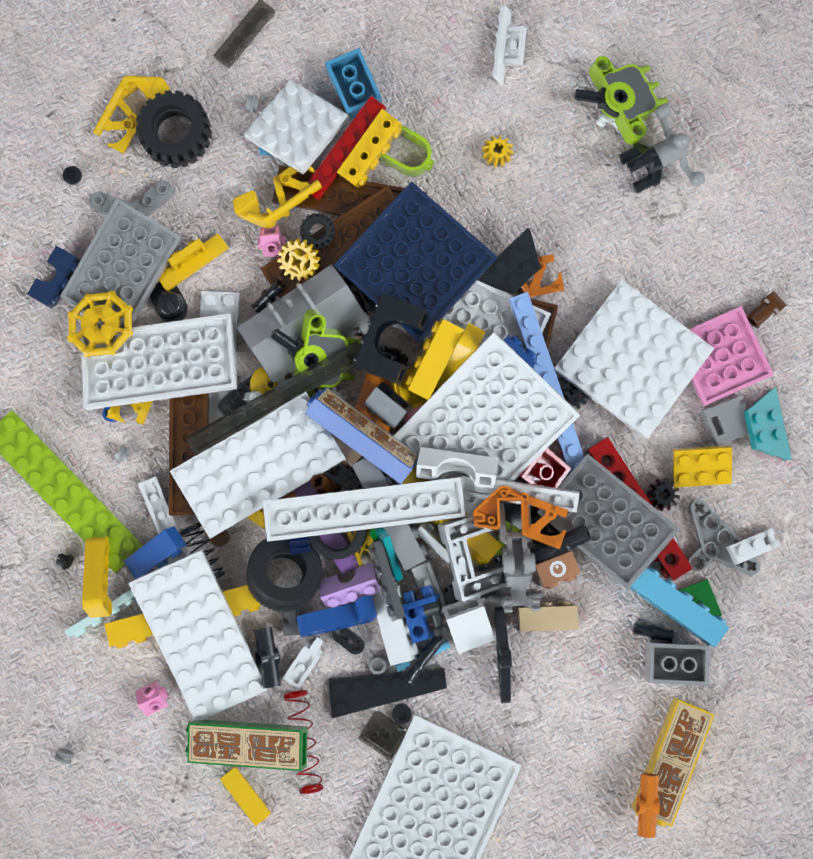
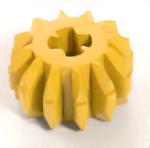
[482,134,514,168]

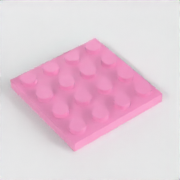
[689,306,774,406]

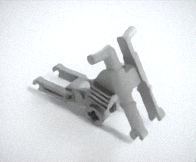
[489,503,542,613]

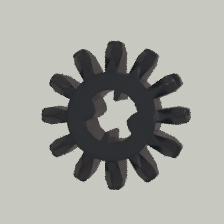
[646,478,680,511]

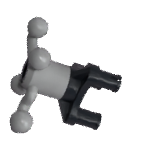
[618,104,705,194]

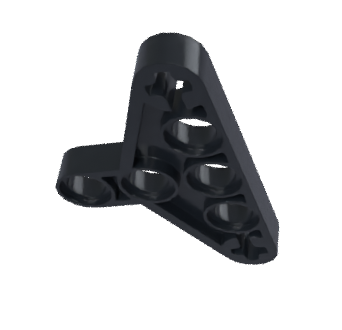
[494,607,512,704]

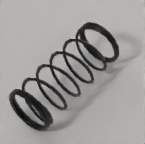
[179,522,226,579]

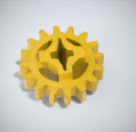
[277,238,320,281]

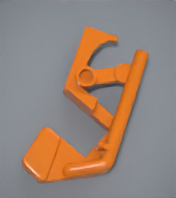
[495,254,564,297]
[473,485,568,549]

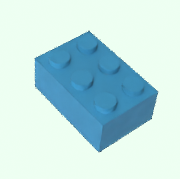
[325,48,382,121]

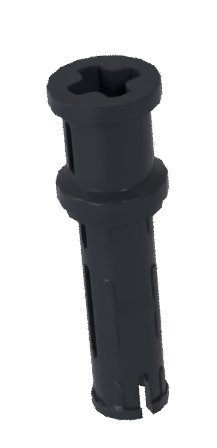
[399,635,447,687]

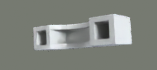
[416,447,499,489]

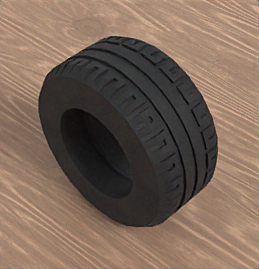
[246,538,323,612]

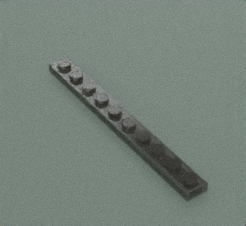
[185,341,361,456]

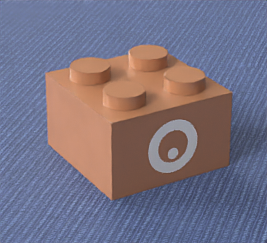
[534,551,581,589]

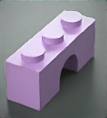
[320,562,382,609]

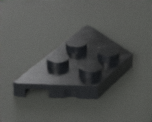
[478,228,541,295]

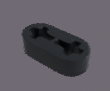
[332,628,365,655]

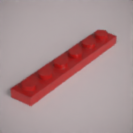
[308,96,387,201]

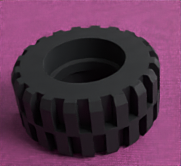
[136,90,212,168]

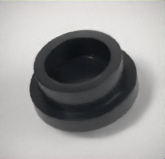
[63,166,82,185]

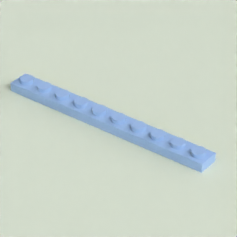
[508,292,584,475]

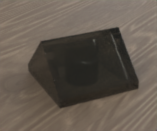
[358,709,407,761]

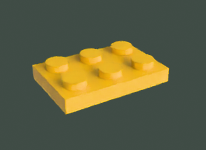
[672,445,732,488]

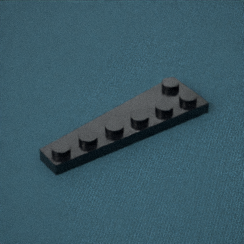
[328,668,447,718]

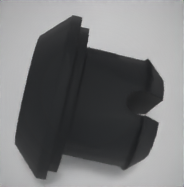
[56,553,73,570]

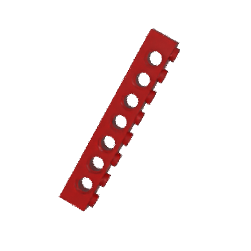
[586,437,693,581]

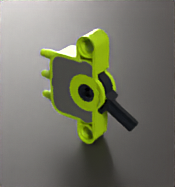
[574,56,668,145]
[271,309,361,399]

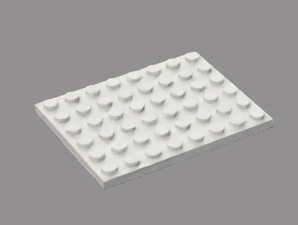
[394,332,580,515]
[349,714,522,859]

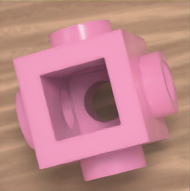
[258,225,286,257]
[135,681,169,716]

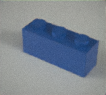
[124,526,187,579]

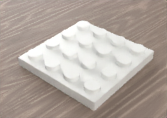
[244,79,349,174]

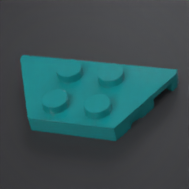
[744,388,792,461]

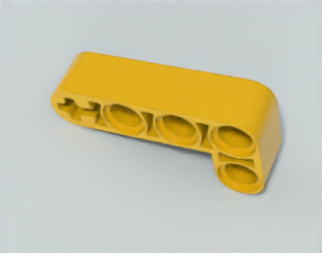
[435,323,486,390]
[82,536,112,618]

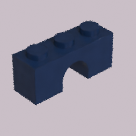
[27,245,81,309]

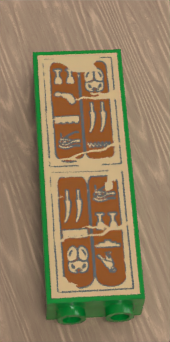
[185,720,308,771]

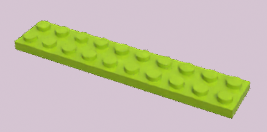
[0,410,144,573]

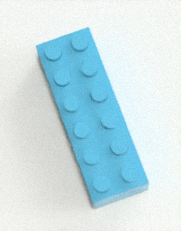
[629,567,729,647]

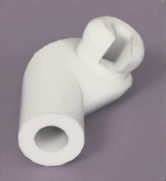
[596,113,618,129]

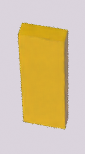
[220,766,272,827]

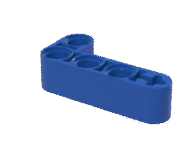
[296,596,377,637]

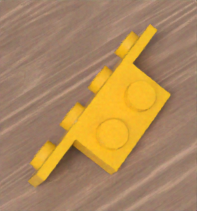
[159,234,229,291]

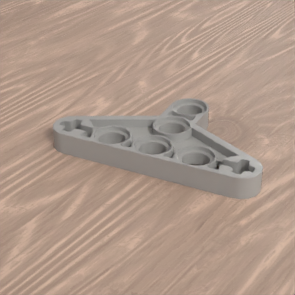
[687,499,761,575]

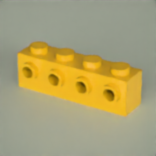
[337,109,402,188]
[405,318,464,400]

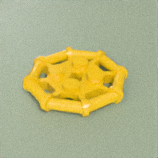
[67,290,134,358]

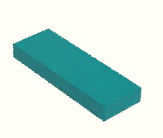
[375,527,403,582]

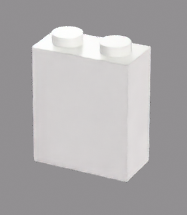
[442,596,495,654]

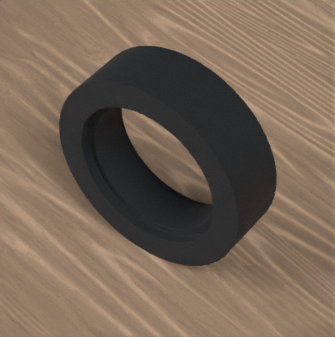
[308,529,367,559]

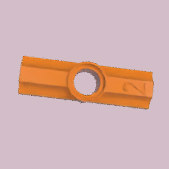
[636,773,660,838]

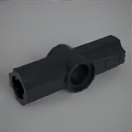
[530,524,592,564]
[254,627,281,689]

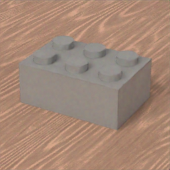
[645,641,710,686]

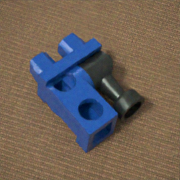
[402,585,448,643]

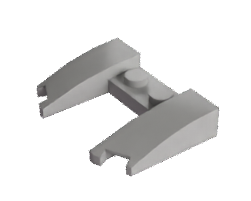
[437,514,506,602]

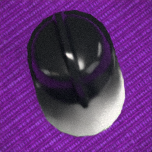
[150,282,188,322]

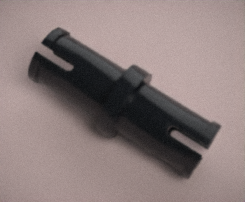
[251,279,285,313]
[633,622,674,642]

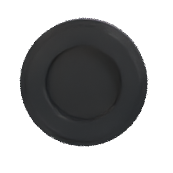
[392,703,412,724]

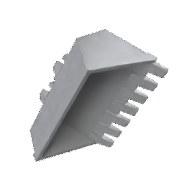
[237,264,369,390]

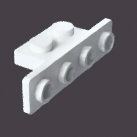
[492,5,527,84]

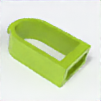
[379,125,435,176]

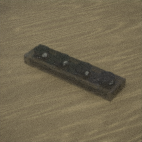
[213,0,275,69]

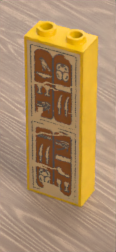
[632,697,715,827]

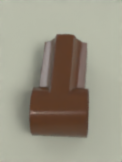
[747,291,787,329]
[310,473,342,494]

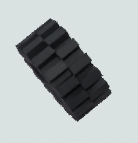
[300,213,335,249]

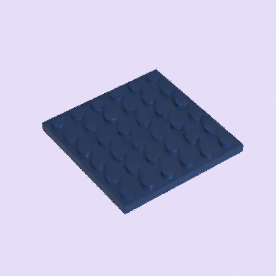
[334,181,498,343]

